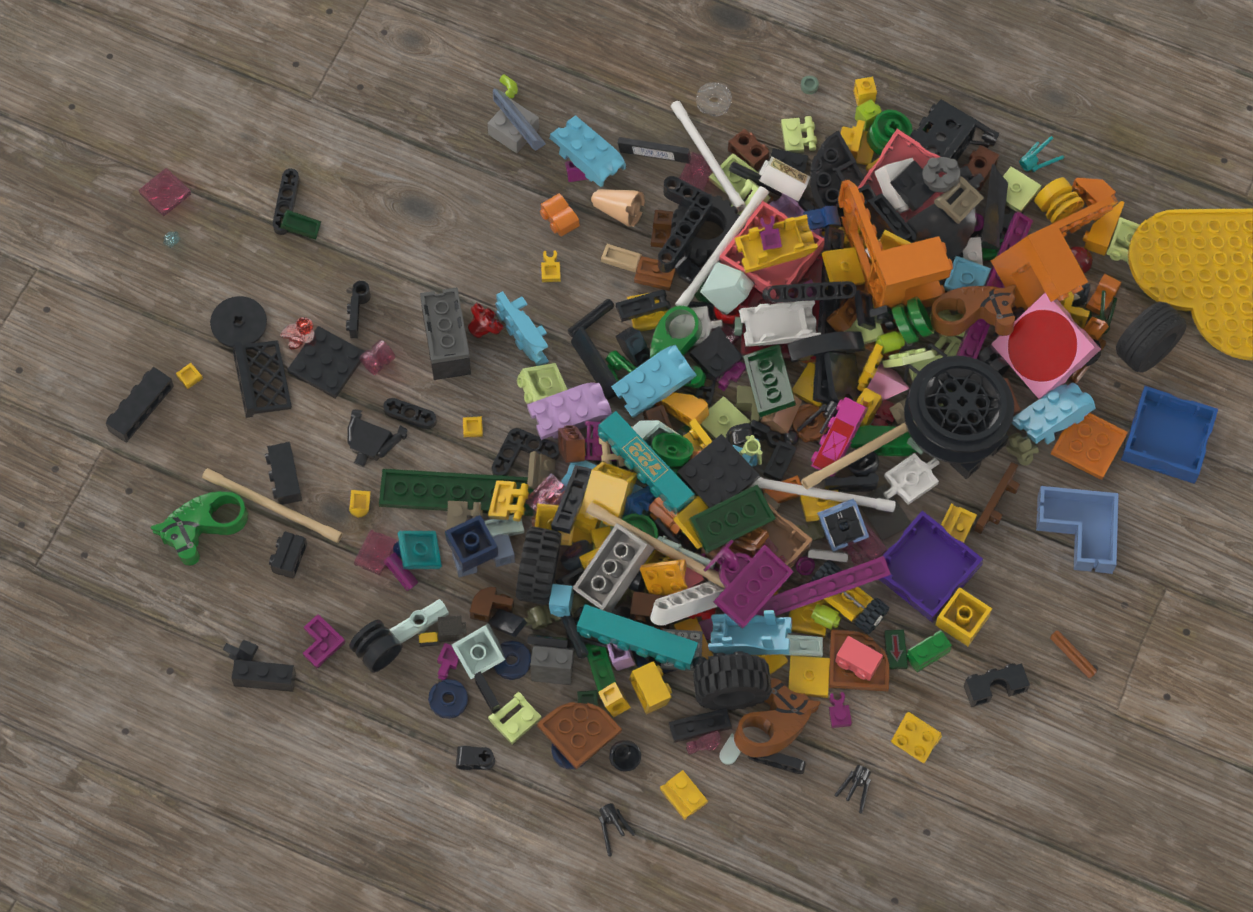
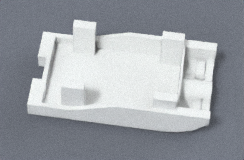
[739,300,821,346]

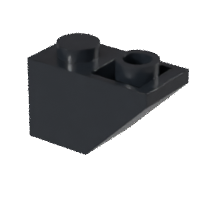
[615,327,650,368]

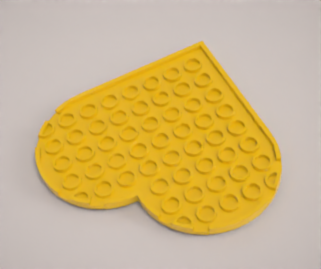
[1128,209,1253,360]

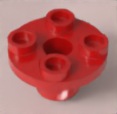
[468,302,504,338]

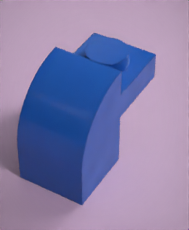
[803,206,841,232]

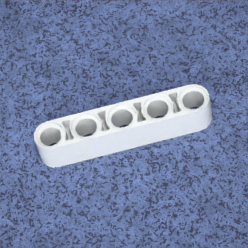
[650,581,725,625]

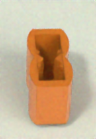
[540,193,580,237]

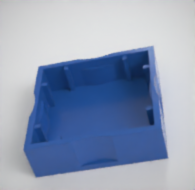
[1121,386,1218,484]

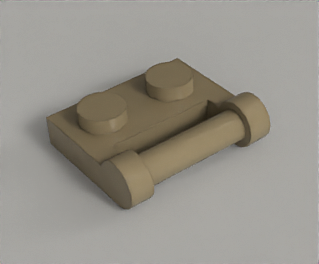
[934,176,984,224]

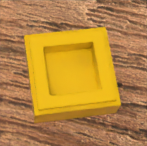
[176,363,203,389]
[463,416,483,438]

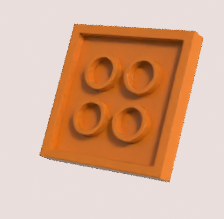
[1051,413,1128,480]

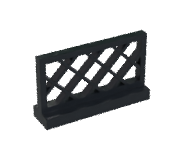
[233,340,292,418]

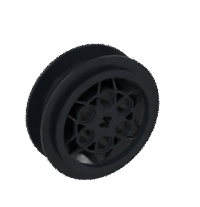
[904,356,1014,464]

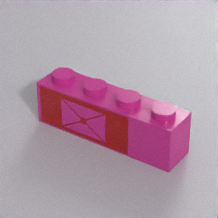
[811,397,868,476]

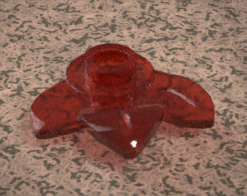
[280,317,315,350]

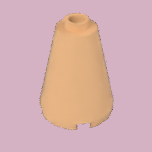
[591,189,645,227]

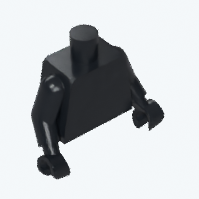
[347,409,408,468]

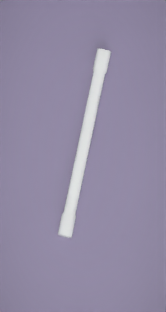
[671,101,746,212]
[675,186,769,306]
[749,477,895,512]

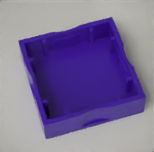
[879,511,983,623]

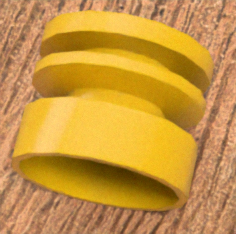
[1034,177,1084,224]

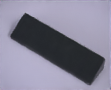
[571,327,617,400]

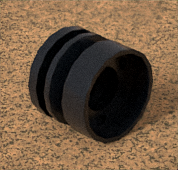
[349,620,403,673]

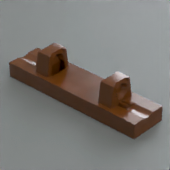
[974,462,1020,534]

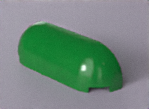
[851,425,917,456]

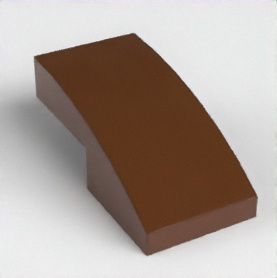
[651,210,673,248]

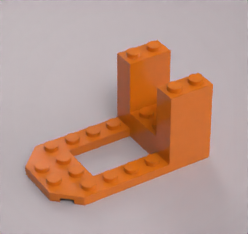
[838,180,953,309]
[991,196,1118,311]

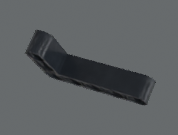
[658,176,713,273]

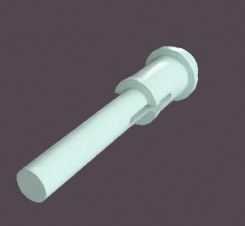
[658,536,716,569]

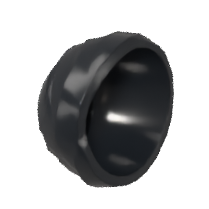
[848,451,879,477]
[609,740,642,772]

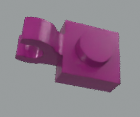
[718,362,746,391]
[437,643,460,680]

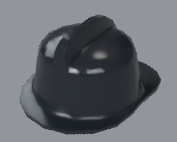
[726,423,761,446]

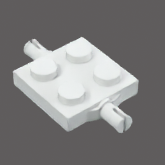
[669,306,723,346]
[883,453,939,505]

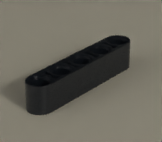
[762,281,857,303]

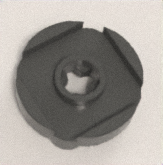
[922,157,961,192]

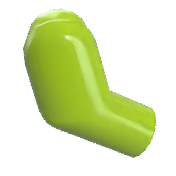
[499,74,518,99]

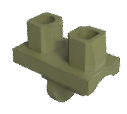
[1006,432,1039,466]

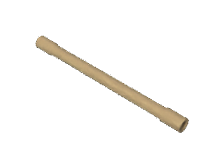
[801,422,908,489]
[202,468,343,543]
[586,502,724,588]

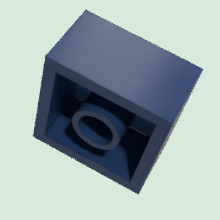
[445,515,498,572]

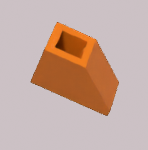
[1072,178,1116,206]

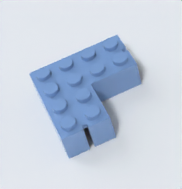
[1036,486,1118,574]

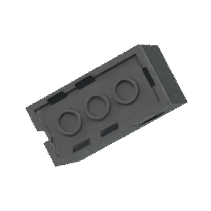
[420,287,471,380]

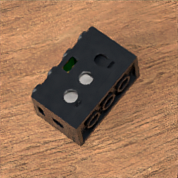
[910,99,978,161]

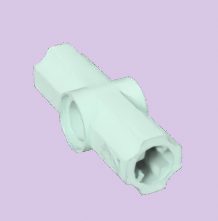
[390,599,449,643]

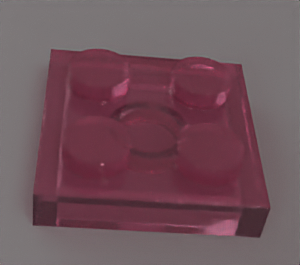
[138,168,191,217]

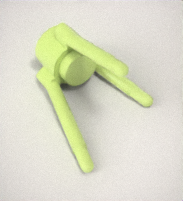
[739,435,762,465]

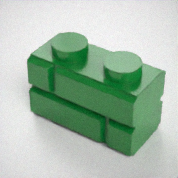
[907,630,952,673]

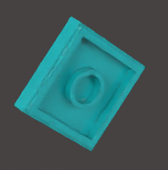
[398,530,442,569]

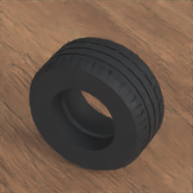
[1116,302,1187,373]

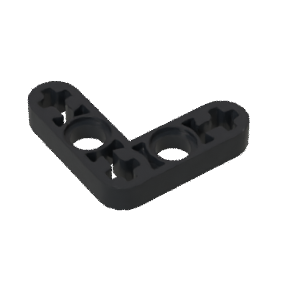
[492,428,560,476]

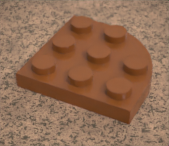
[829,630,889,691]
[537,702,622,769]

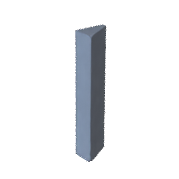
[493,89,546,151]

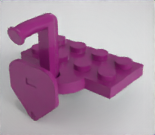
[700,539,794,629]

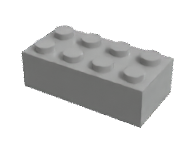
[572,523,654,613]

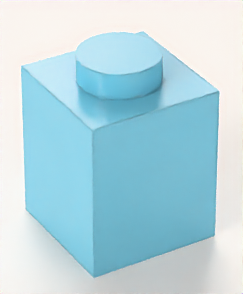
[549,584,574,617]

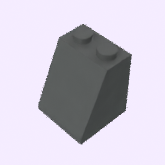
[531,645,575,685]

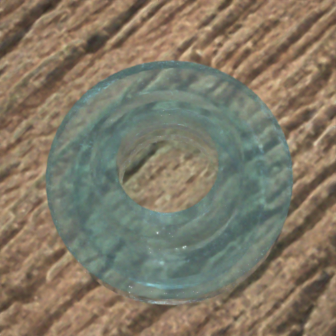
[163,231,181,248]

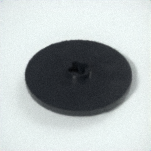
[210,296,267,348]

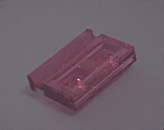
[679,152,713,191]
[354,530,397,576]

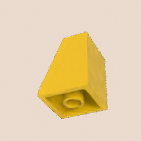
[580,462,638,526]

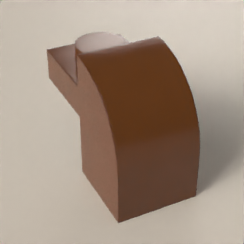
[470,587,514,623]

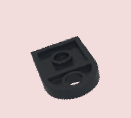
[824,352,861,404]

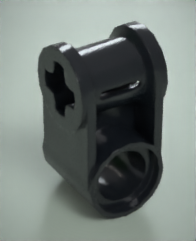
[456,746,495,770]

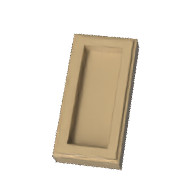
[601,244,642,273]

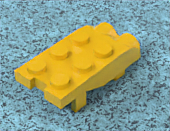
[735,214,818,273]

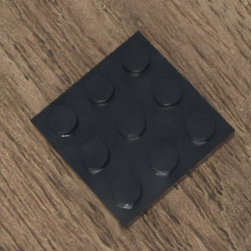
[287,326,366,399]
[677,434,760,508]

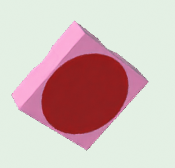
[991,292,1101,399]

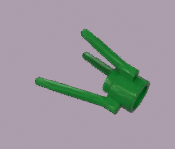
[606,350,636,382]

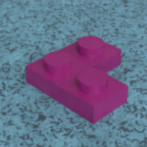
[303,614,346,669]

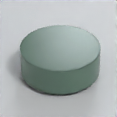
[800,76,819,94]
[734,317,743,336]

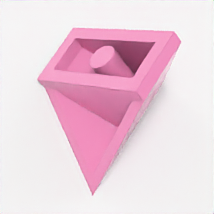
[867,363,910,401]

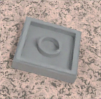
[807,548,848,562]

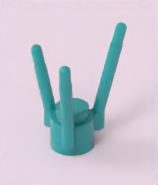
[1019,136,1064,173]

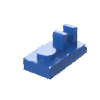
[624,486,656,515]

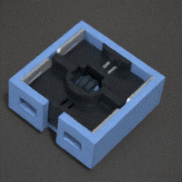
[817,499,869,551]

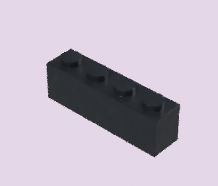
[106,367,174,443]

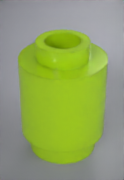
[875,331,905,354]
[811,604,842,630]

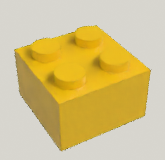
[935,587,992,647]
[629,661,672,715]

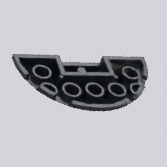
[810,130,864,227]
[906,188,976,261]

